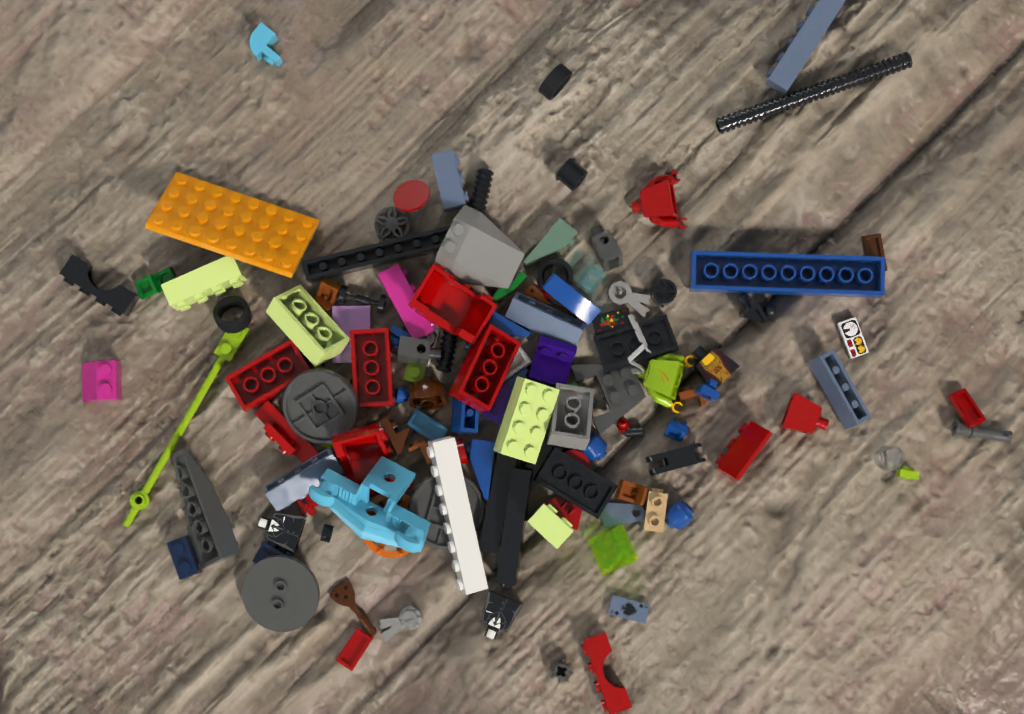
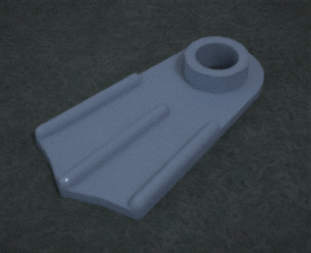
[600,503,645,527]

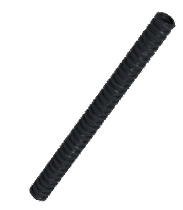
[716,52,913,134]
[435,168,494,373]

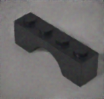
[59,254,140,316]

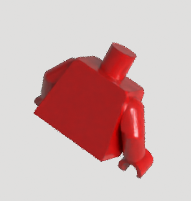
[632,171,687,230]

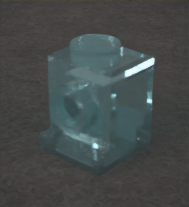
[576,264,606,296]

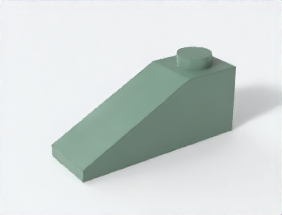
[523,218,578,266]

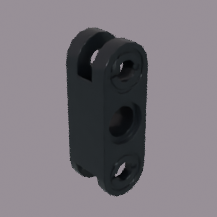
[645,443,706,476]

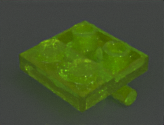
[587,524,638,575]

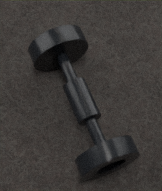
[338,285,387,314]

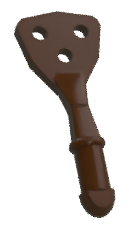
[523,283,577,318]
[330,581,377,636]

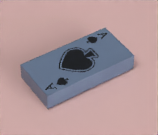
[607,595,650,624]

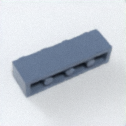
[505,291,586,346]
[808,349,872,430]
[263,447,344,512]

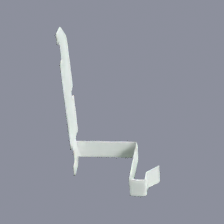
[627,314,651,374]

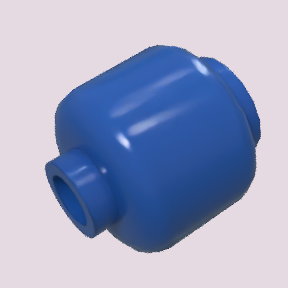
[580,433,607,461]
[665,501,694,530]

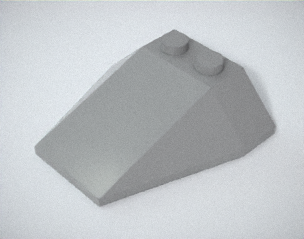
[434,205,525,289]

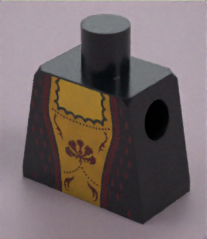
[692,345,740,389]

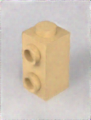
[642,488,668,533]

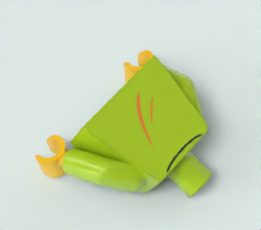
[636,353,695,413]

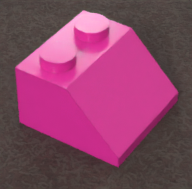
[82,360,122,402]

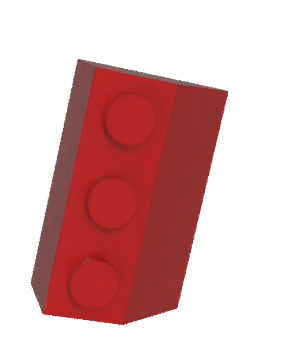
[715,421,773,482]

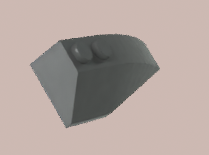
[172,448,241,569]

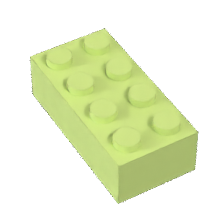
[161,256,247,311]
[266,285,350,367]
[493,376,560,464]
[527,504,573,549]

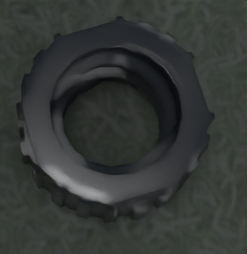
[320,524,334,543]

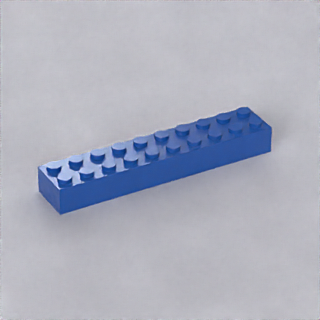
[689,251,885,298]

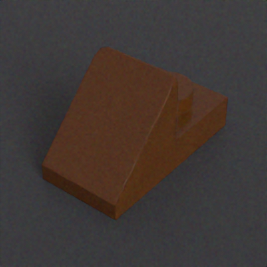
[381,417,411,455]

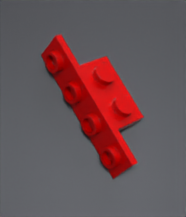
[254,400,319,463]

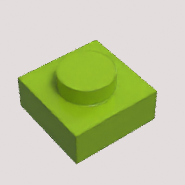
[403,363,427,383]
[895,466,920,480]

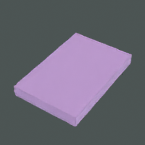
[332,306,371,364]

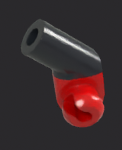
[617,418,643,437]

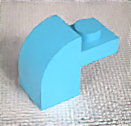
[250,22,283,68]

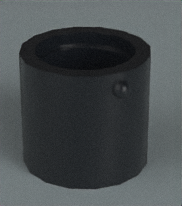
[555,158,588,191]
[650,279,677,308]

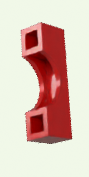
[581,631,632,714]

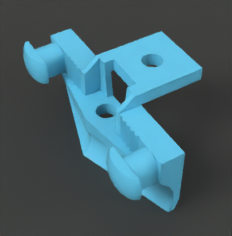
[308,456,431,553]

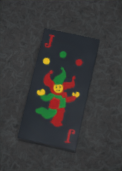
[592,307,632,335]

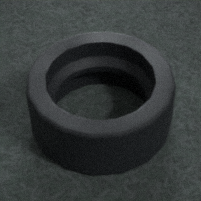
[539,63,572,100]
[537,258,574,295]
[213,296,252,333]

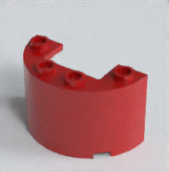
[408,263,497,345]
[332,423,394,497]

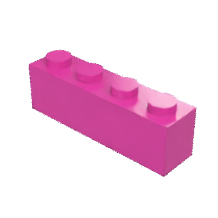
[378,264,436,339]

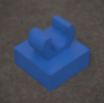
[390,325,411,347]
[694,378,720,402]
[664,417,689,442]

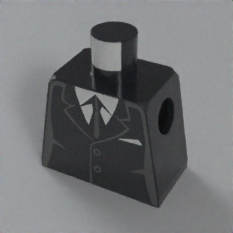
[258,512,307,552]
[481,590,523,640]

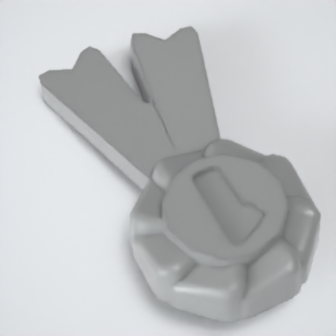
[608,281,651,317]
[379,605,423,642]

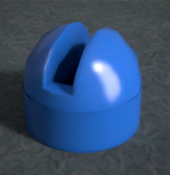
[395,387,409,403]

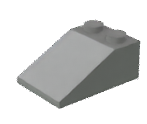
[547,383,594,451]

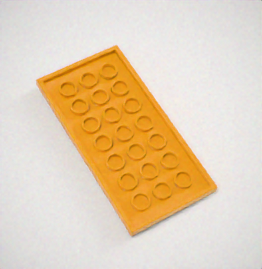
[145,171,319,278]

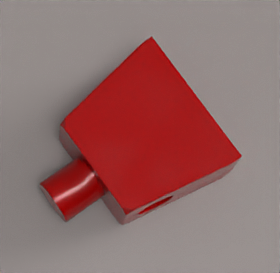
[779,393,829,434]

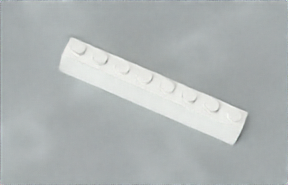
[426,436,488,595]

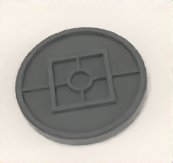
[282,368,359,444]
[408,475,484,550]
[242,555,320,632]

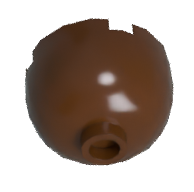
[409,376,447,410]

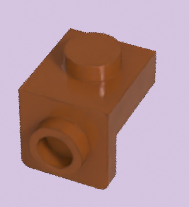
[313,278,341,312]
[677,386,708,408]
[408,439,432,465]
[615,479,648,506]

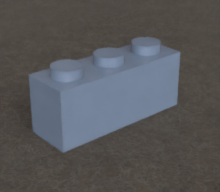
[431,149,469,213]

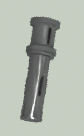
[951,419,1013,443]

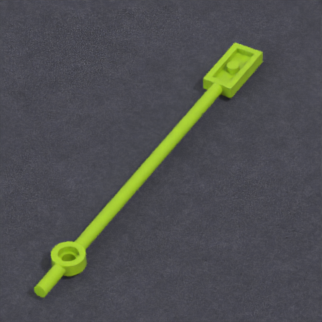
[122,320,250,528]

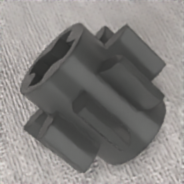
[549,658,573,683]

